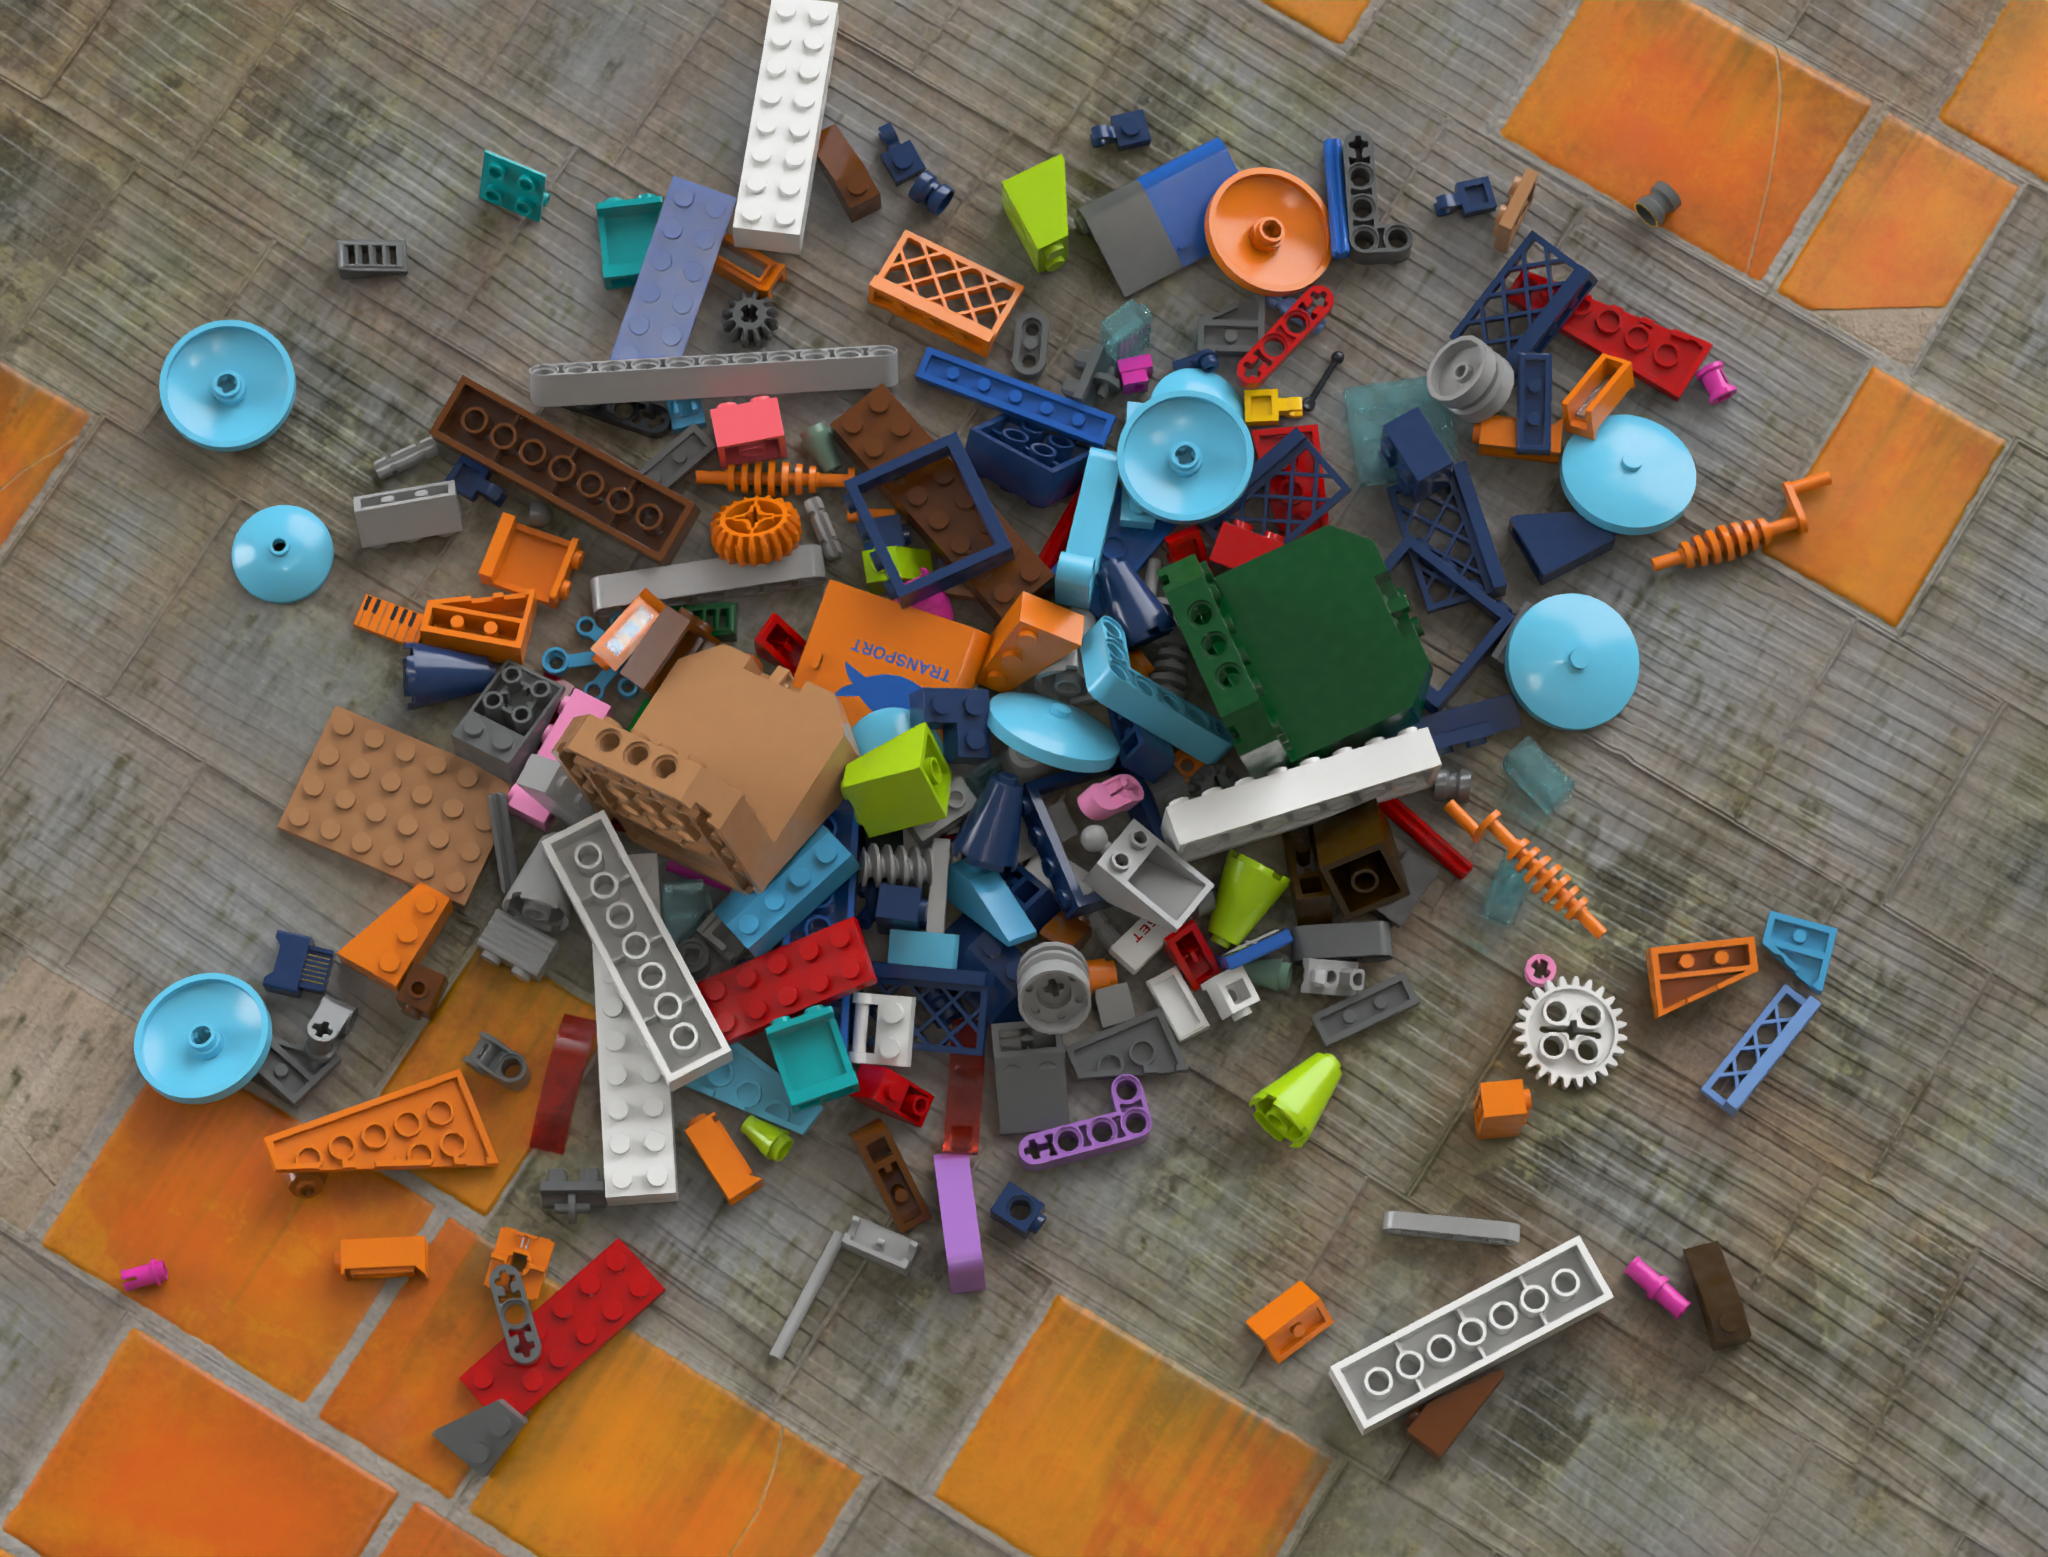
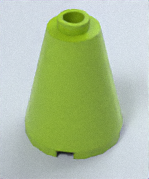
[1207,849,1291,949]
[1249,1052,1342,1148]

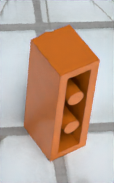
[1473,1079,1532,1140]

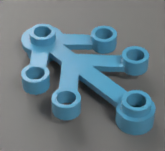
[542,612,675,701]

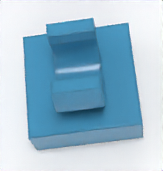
[666,398,707,434]

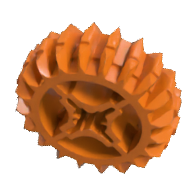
[710,495,802,568]

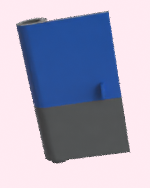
[1073,137,1238,298]

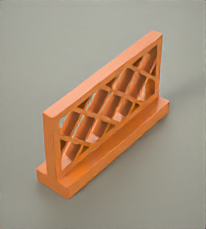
[867,229,1025,359]

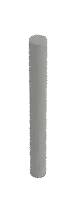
[769,1230,844,1361]

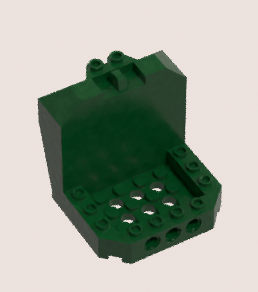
[1156,524,1433,780]

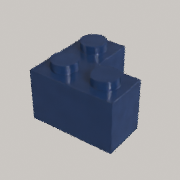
[909,687,991,765]

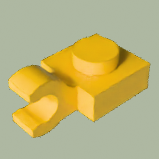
[1244,389,1303,426]

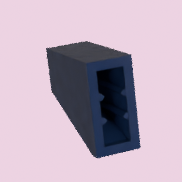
[1508,511,1616,586]

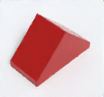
[754,613,807,677]
[1163,919,1222,992]

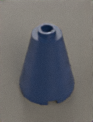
[1096,557,1178,652]
[403,642,496,710]
[950,772,1023,872]

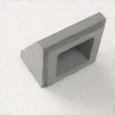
[1094,982,1136,1029]

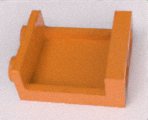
[478,512,585,610]

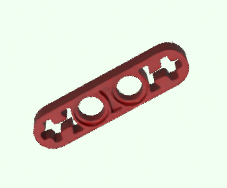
[1236,285,1334,389]

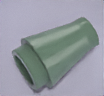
[799,422,842,473]
[1243,958,1293,992]

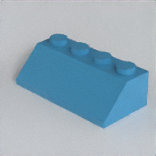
[713,824,861,958]

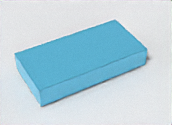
[887,929,960,969]

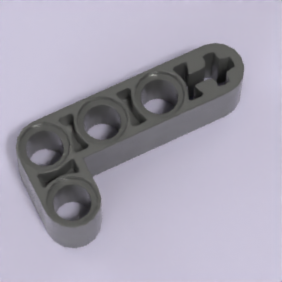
[1343,131,1413,265]

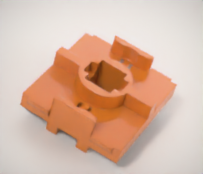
[484,1226,556,1301]

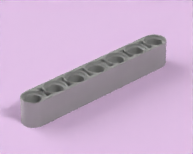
[589,544,827,617]

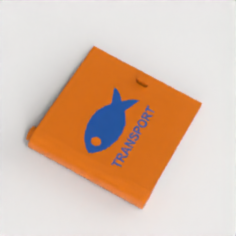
[793,579,992,742]

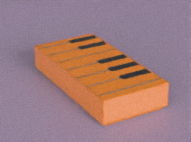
[353,594,424,645]

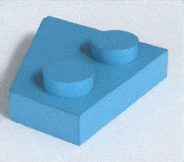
[1761,911,1838,995]

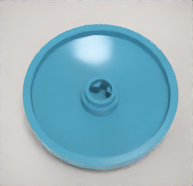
[159,320,296,452]
[1117,390,1254,525]
[1559,414,1696,535]
[1504,593,1640,731]
[987,692,1120,773]
[134,973,272,1104]

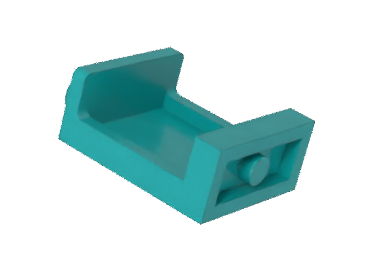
[596,193,664,290]
[765,1004,860,1114]

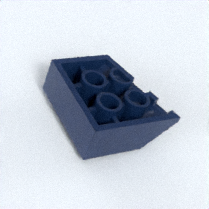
[965,413,1107,508]

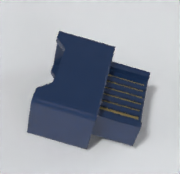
[263,930,336,999]

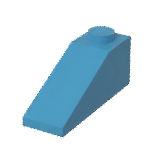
[947,857,1037,947]

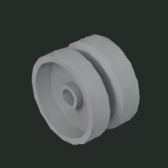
[1427,335,1514,423]

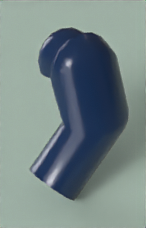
[856,881,880,930]

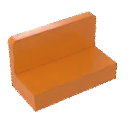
[1246,1281,1334,1364]

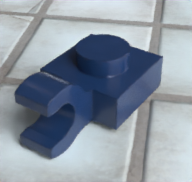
[1090,109,1151,152]
[878,122,926,187]
[1434,176,1497,218]
[444,455,507,508]

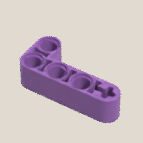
[1018,1074,1152,1172]
[933,1150,986,1294]

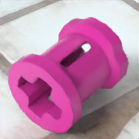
[1695,361,1737,405]

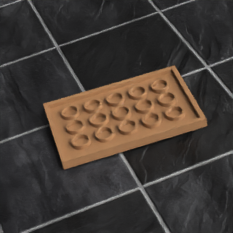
[277,705,517,909]

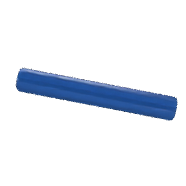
[1323,138,1350,259]

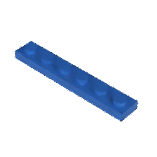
[915,346,1116,449]

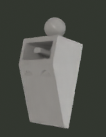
[1081,819,1215,933]

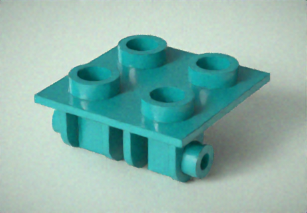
[479,150,551,222]

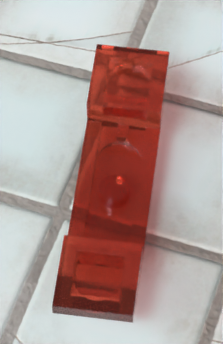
[530,1014,597,1155]
[943,1019,985,1155]

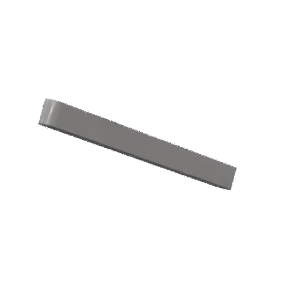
[529,345,899,407]

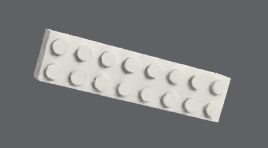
[733,0,839,255]
[1160,727,1442,862]
[541,810,734,1092]
[1328,1236,1614,1436]

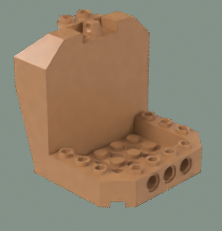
[551,644,861,895]

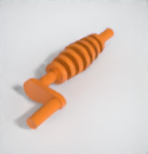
[696,460,896,523]
[1650,471,1832,572]
[1443,799,1608,940]

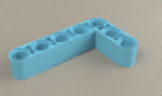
[1055,447,1120,610]
[1080,616,1234,765]

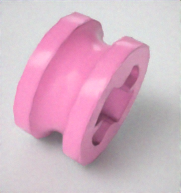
[1524,954,1556,988]

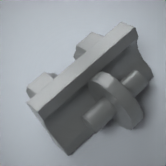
[1061,344,1122,408]
[540,1168,606,1224]

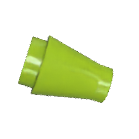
[740,1115,794,1162]

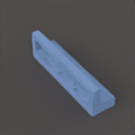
[1700,984,1822,1117]

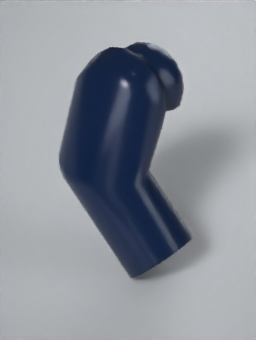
[1172,349,1219,373]

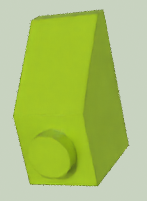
[861,546,933,594]

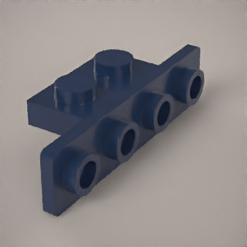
[1385,693,1521,756]

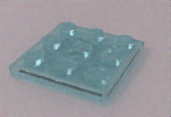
[1343,376,1460,487]

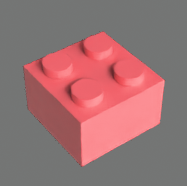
[710,396,788,470]

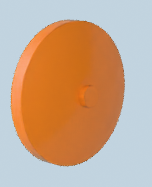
[1204,167,1332,297]

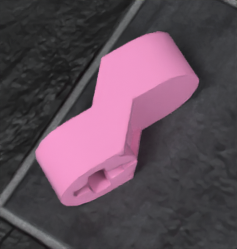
[1077,774,1144,821]

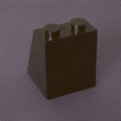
[1313,798,1411,920]

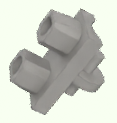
[1300,958,1365,997]

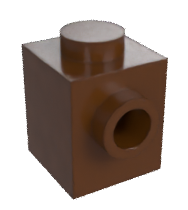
[396,962,449,1021]

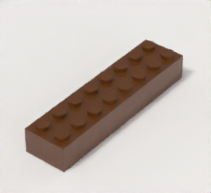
[429,375,701,566]
[830,383,1055,624]

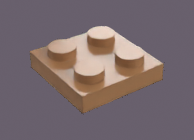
[1492,167,1539,254]

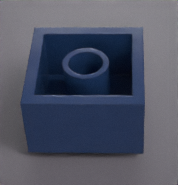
[1378,406,1454,504]

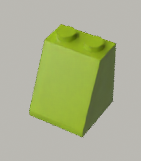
[1001,153,1068,274]
[840,722,952,838]

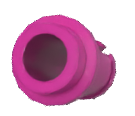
[121,1258,168,1292]

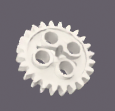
[1513,976,1627,1090]

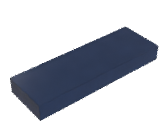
[1516,352,1552,455]

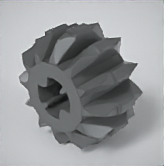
[722,290,779,348]

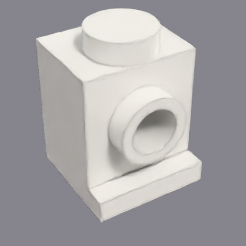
[1201,965,1260,1022]

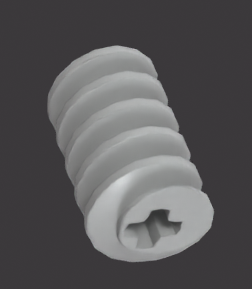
[859,843,934,888]

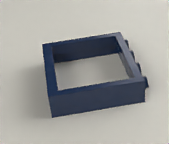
[842,432,1015,609]
[1384,533,1515,714]
[1022,756,1166,920]

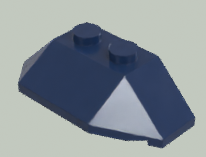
[945,913,1024,1026]

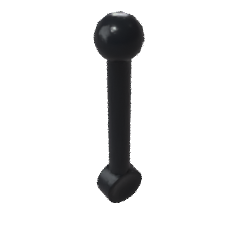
[1302,351,1345,412]

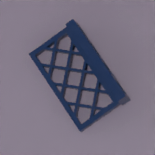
[1449,230,1598,387]
[1199,427,1352,544]
[1386,461,1507,614]
[849,961,996,1056]

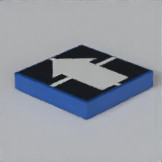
[1215,927,1293,970]

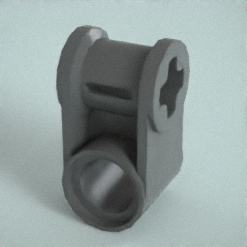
[304,995,359,1063]
[462,1031,531,1091]

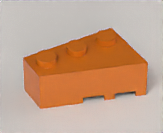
[420,588,538,666]
[976,591,1085,693]
[337,882,455,994]
[1645,936,1759,1020]

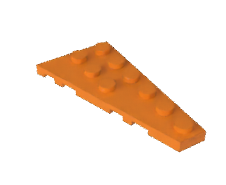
[263,1068,499,1173]

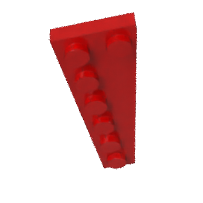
[1508,271,1713,402]
[1251,424,1329,539]

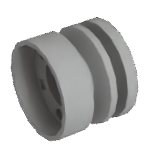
[1016,941,1092,1034]

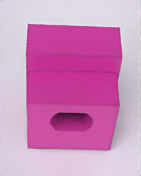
[1117,354,1153,395]

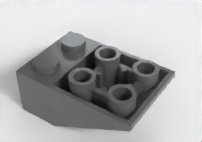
[451,659,566,785]
[991,1021,1070,1135]

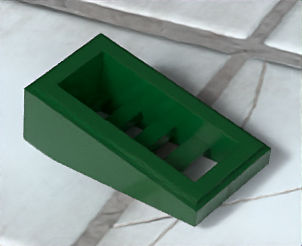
[670,603,739,642]

